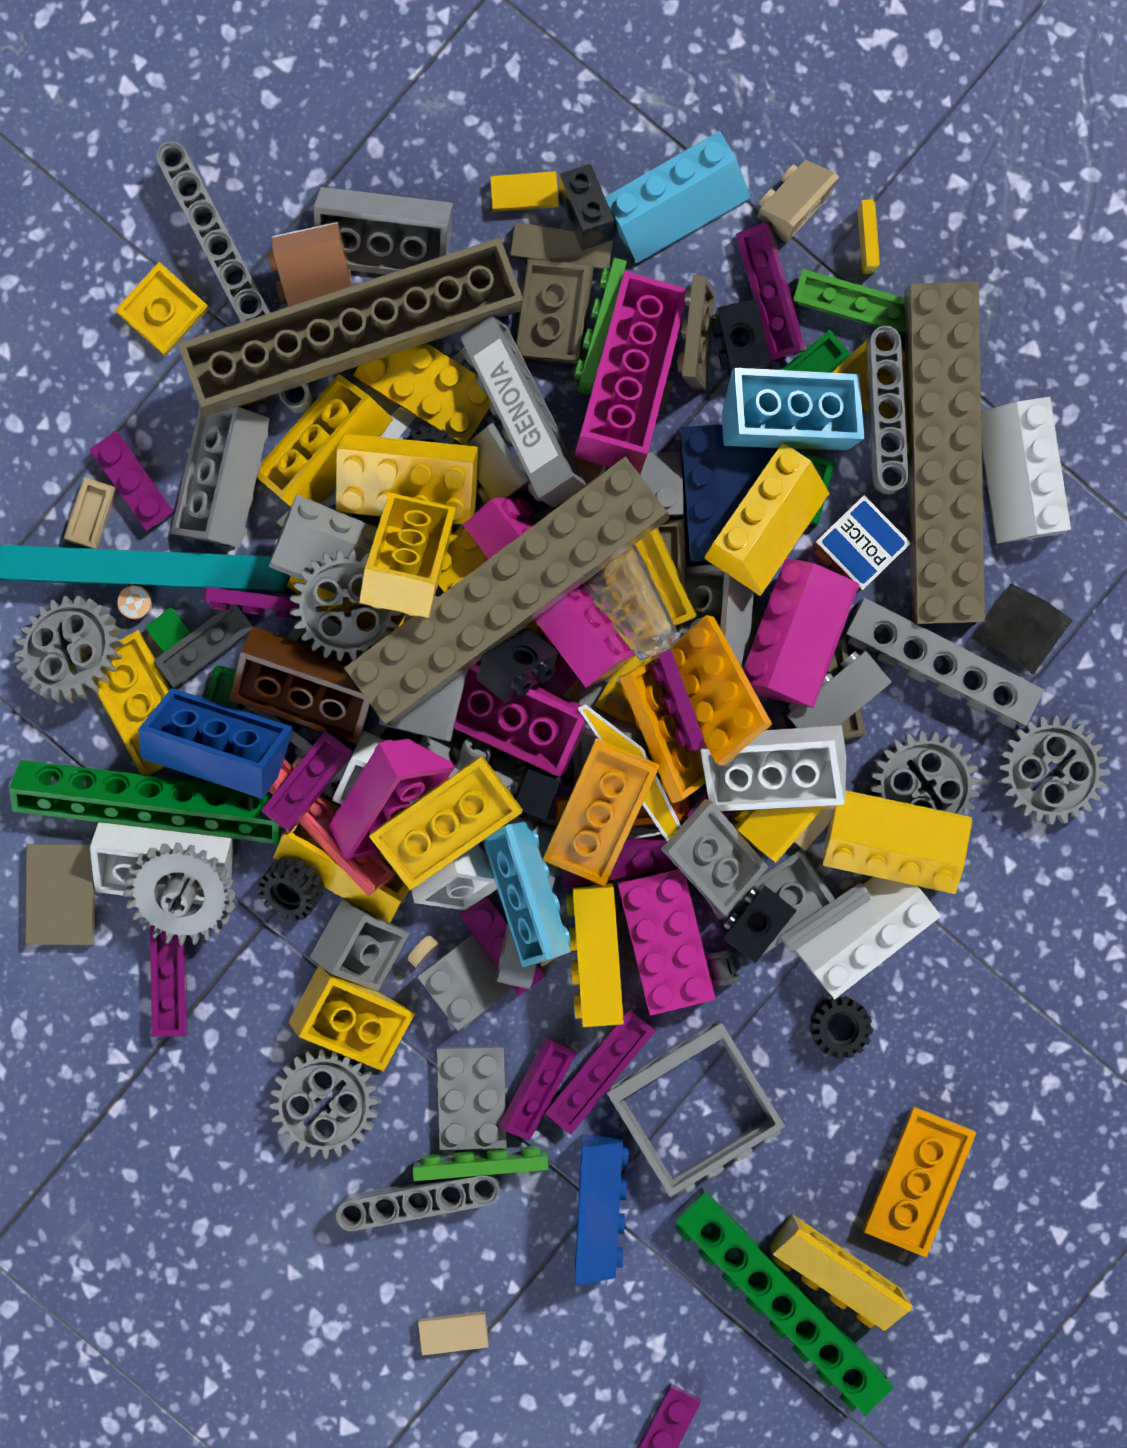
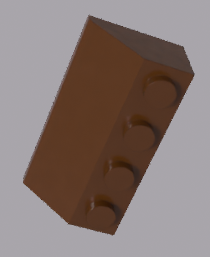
[229,627,371,744]

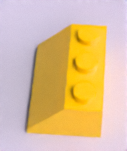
[730,806,825,863]

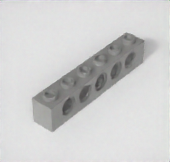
[842,598,1044,729]

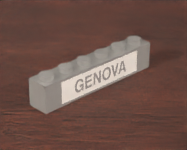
[460,315,587,508]

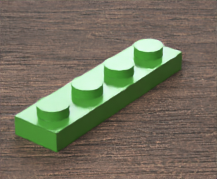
[574,258,627,395]
[792,269,905,336]
[413,1146,549,1181]

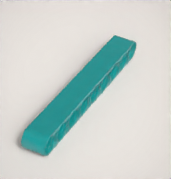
[0,545,290,593]

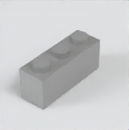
[787,651,892,728]

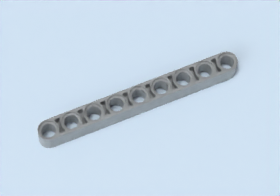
[156,141,313,413]

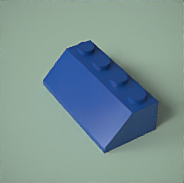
[138,688,293,799]
[575,1134,629,1285]

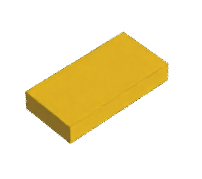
[490,171,559,212]
[857,199,880,274]

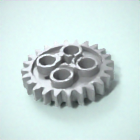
[290,549,402,661]
[15,596,123,703]
[997,716,1109,824]
[870,730,980,816]
[269,1047,380,1159]

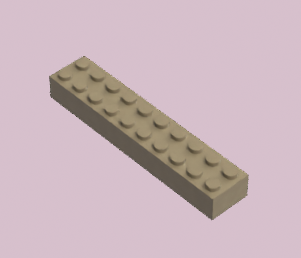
[178,237,524,418]
[904,282,985,624]
[344,456,669,726]

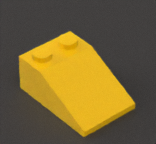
[288,965,415,1072]

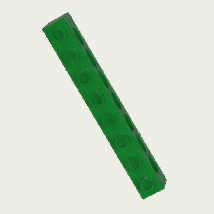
[9,760,283,844]
[674,1187,894,1416]

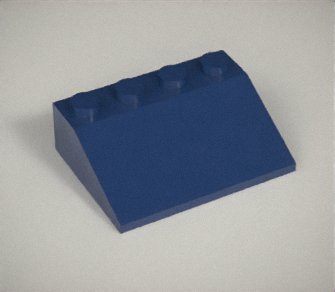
[679,425,788,565]

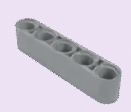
[866,326,908,495]
[496,822,557,989]
[336,1174,500,1231]

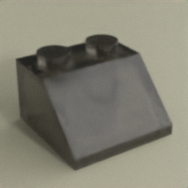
[971,584,1073,676]

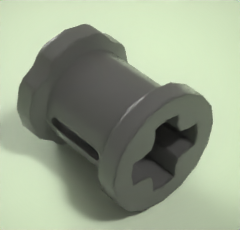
[704,947,741,987]

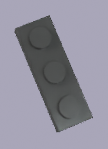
[154,604,254,688]

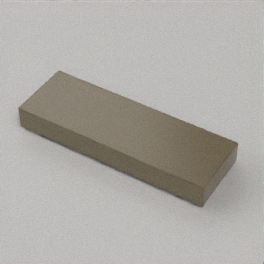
[510,223,614,271]

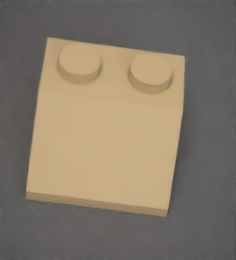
[757,160,839,244]

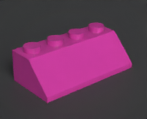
[743,558,859,709]
[328,739,455,859]

